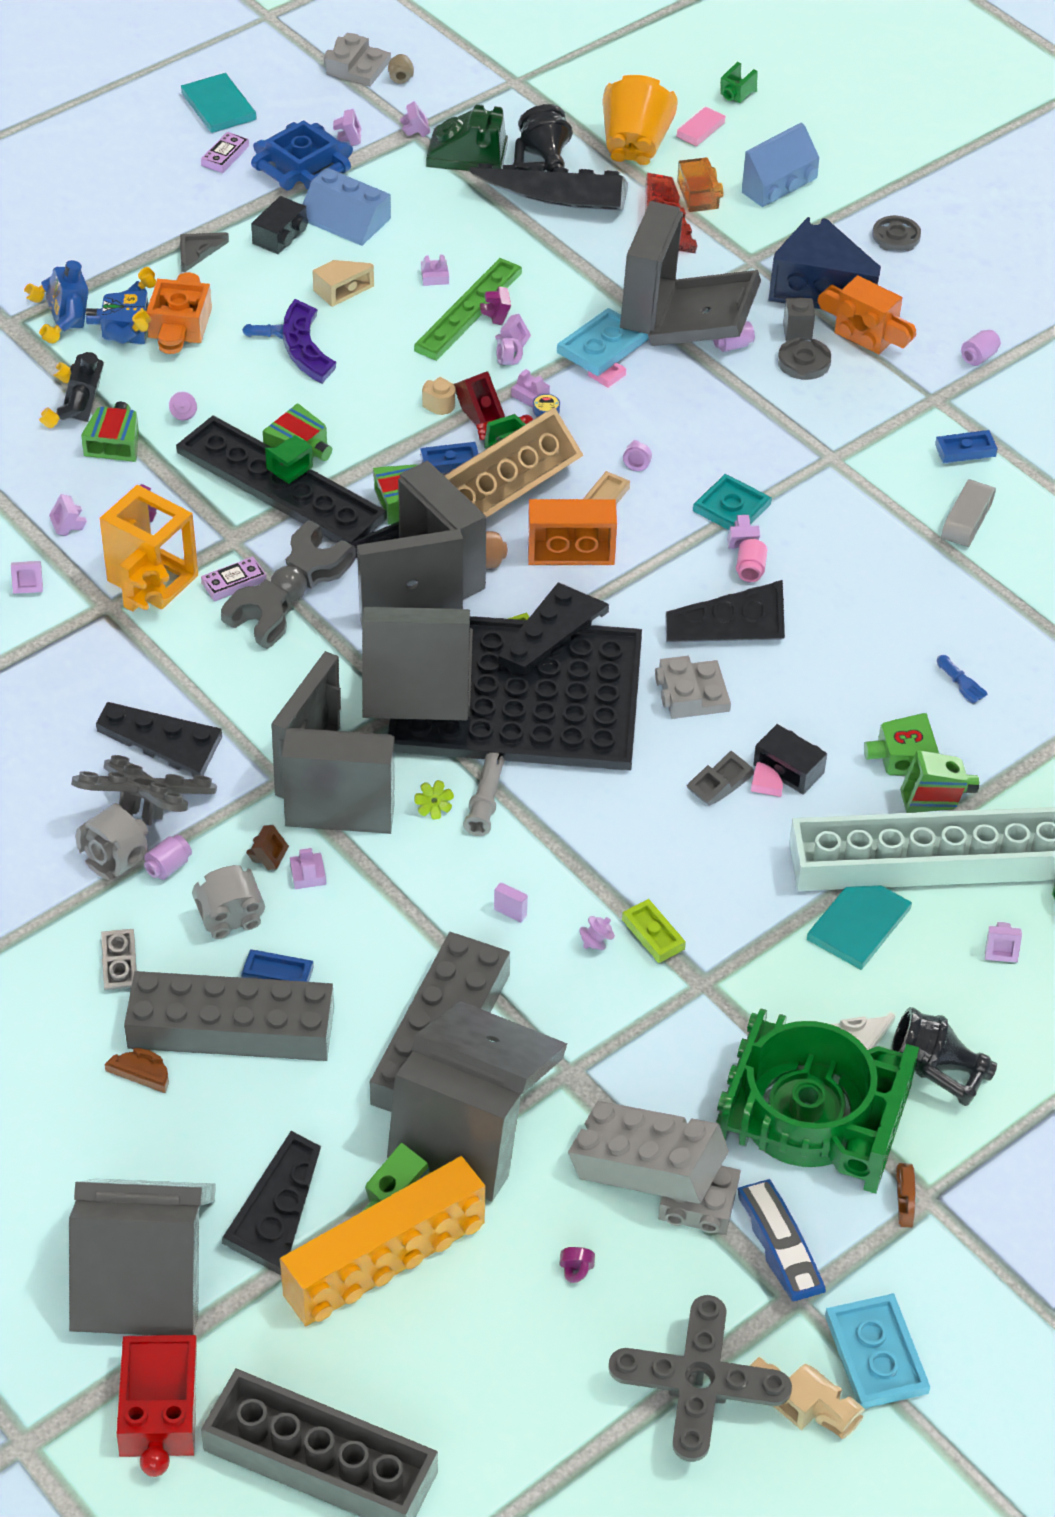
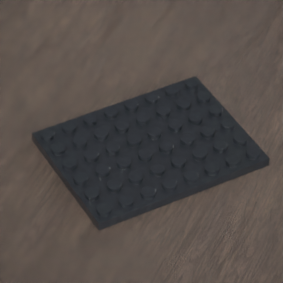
[387,616,642,771]

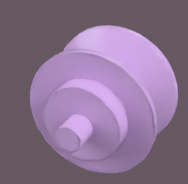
[169,391,197,421]
[579,916,615,950]

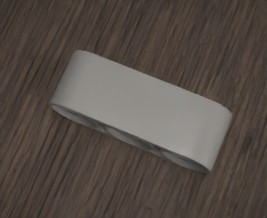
[941,479,996,547]

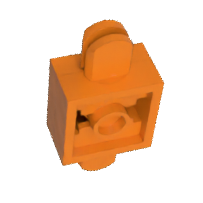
[146,272,212,354]
[818,275,917,355]

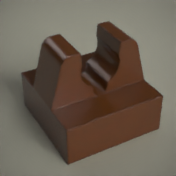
[246,824,289,870]

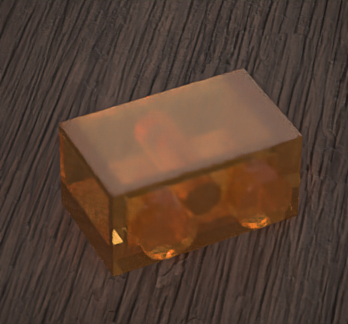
[677,157,724,212]

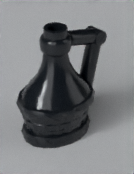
[513,104,573,172]
[891,1007,997,1106]

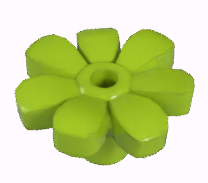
[414,780,454,820]

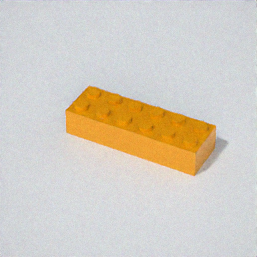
[280,1156,485,1327]

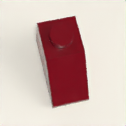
[454,371,505,425]

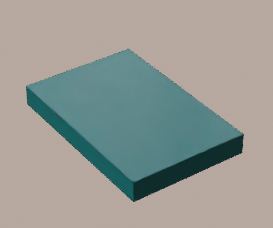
[181,72,257,133]
[806,885,912,970]

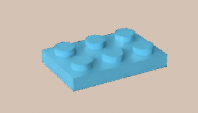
[556,308,649,376]
[825,1293,931,1409]

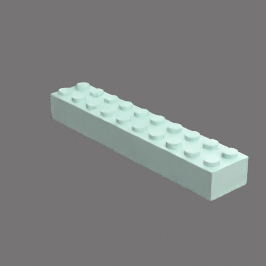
[789,807,1055,891]

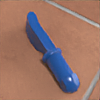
[242,324,283,339]
[936,655,988,703]

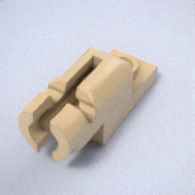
[750,1357,865,1439]

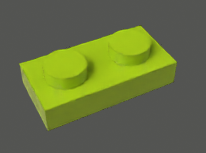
[622,898,686,963]

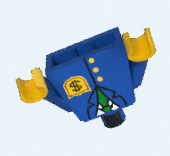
[24,260,88,344]
[86,267,156,344]

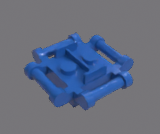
[251,120,353,191]

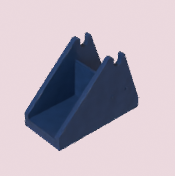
[768,217,881,310]

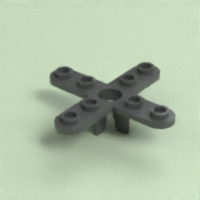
[71,755,217,826]
[608,1295,792,1462]

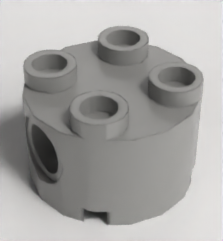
[75,803,148,880]
[191,865,266,939]

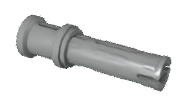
[463,753,505,836]

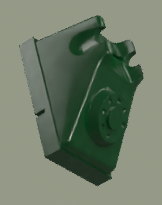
[426,105,508,171]

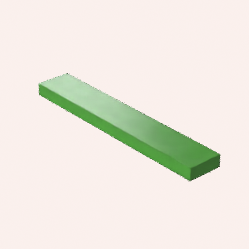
[414,258,522,361]

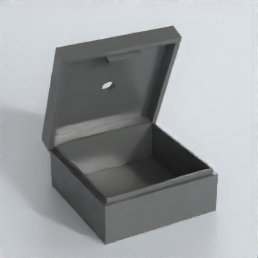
[620,201,761,346]
[357,460,486,626]
[362,607,473,720]
[271,651,395,834]
[387,1001,568,1202]
[69,1178,216,1335]

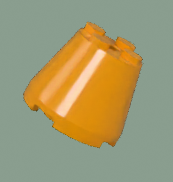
[602,75,678,165]

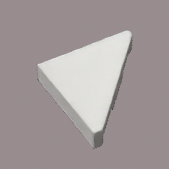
[831,1012,896,1050]

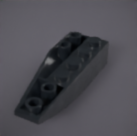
[470,163,628,210]

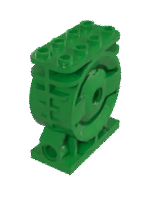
[716,1008,919,1194]

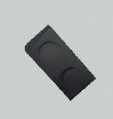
[251,196,308,254]
[753,724,827,795]

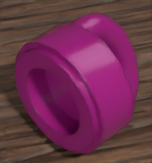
[559,1247,595,1283]

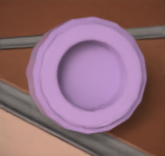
[496,338,523,365]
[623,440,652,471]

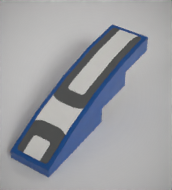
[738,1179,826,1302]

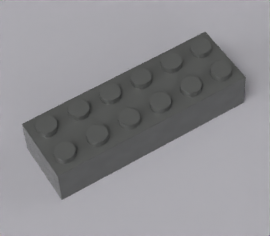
[369,931,510,1112]
[124,971,334,1061]
[201,1368,438,1517]

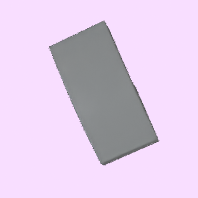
[101,928,137,990]

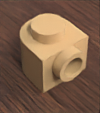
[422,376,455,415]

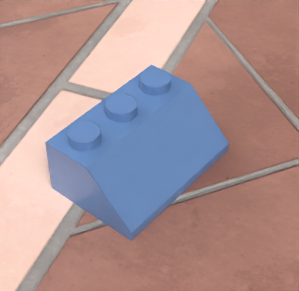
[741,122,820,207]
[302,167,391,246]

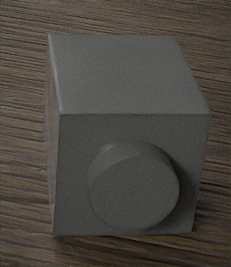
[783,298,815,341]

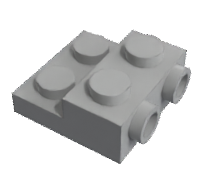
[324,32,391,87]
[655,655,731,719]
[658,1165,741,1235]

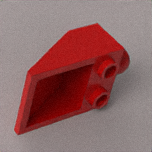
[116,1335,197,1477]

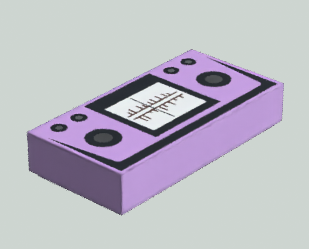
[201,131,249,173]
[201,557,266,602]

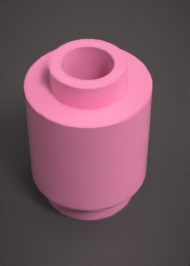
[736,539,768,582]

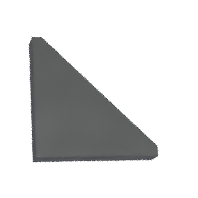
[180,232,229,272]

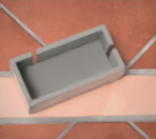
[568,1101,729,1204]

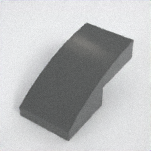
[686,750,754,806]

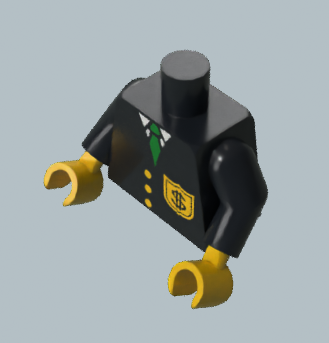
[39,352,104,429]

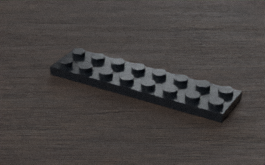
[176,415,387,543]

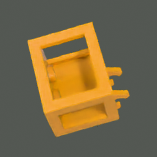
[99,485,199,612]

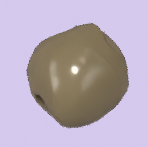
[388,54,414,84]

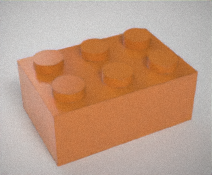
[528,499,617,565]

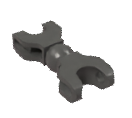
[221,521,356,649]

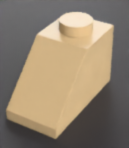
[312,260,374,307]

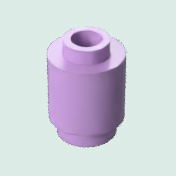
[713,321,755,352]
[961,330,1001,366]
[144,835,192,880]

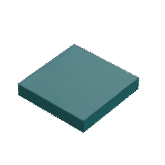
[693,474,772,530]

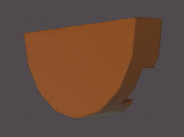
[104,1048,169,1093]
[896,1163,916,1228]

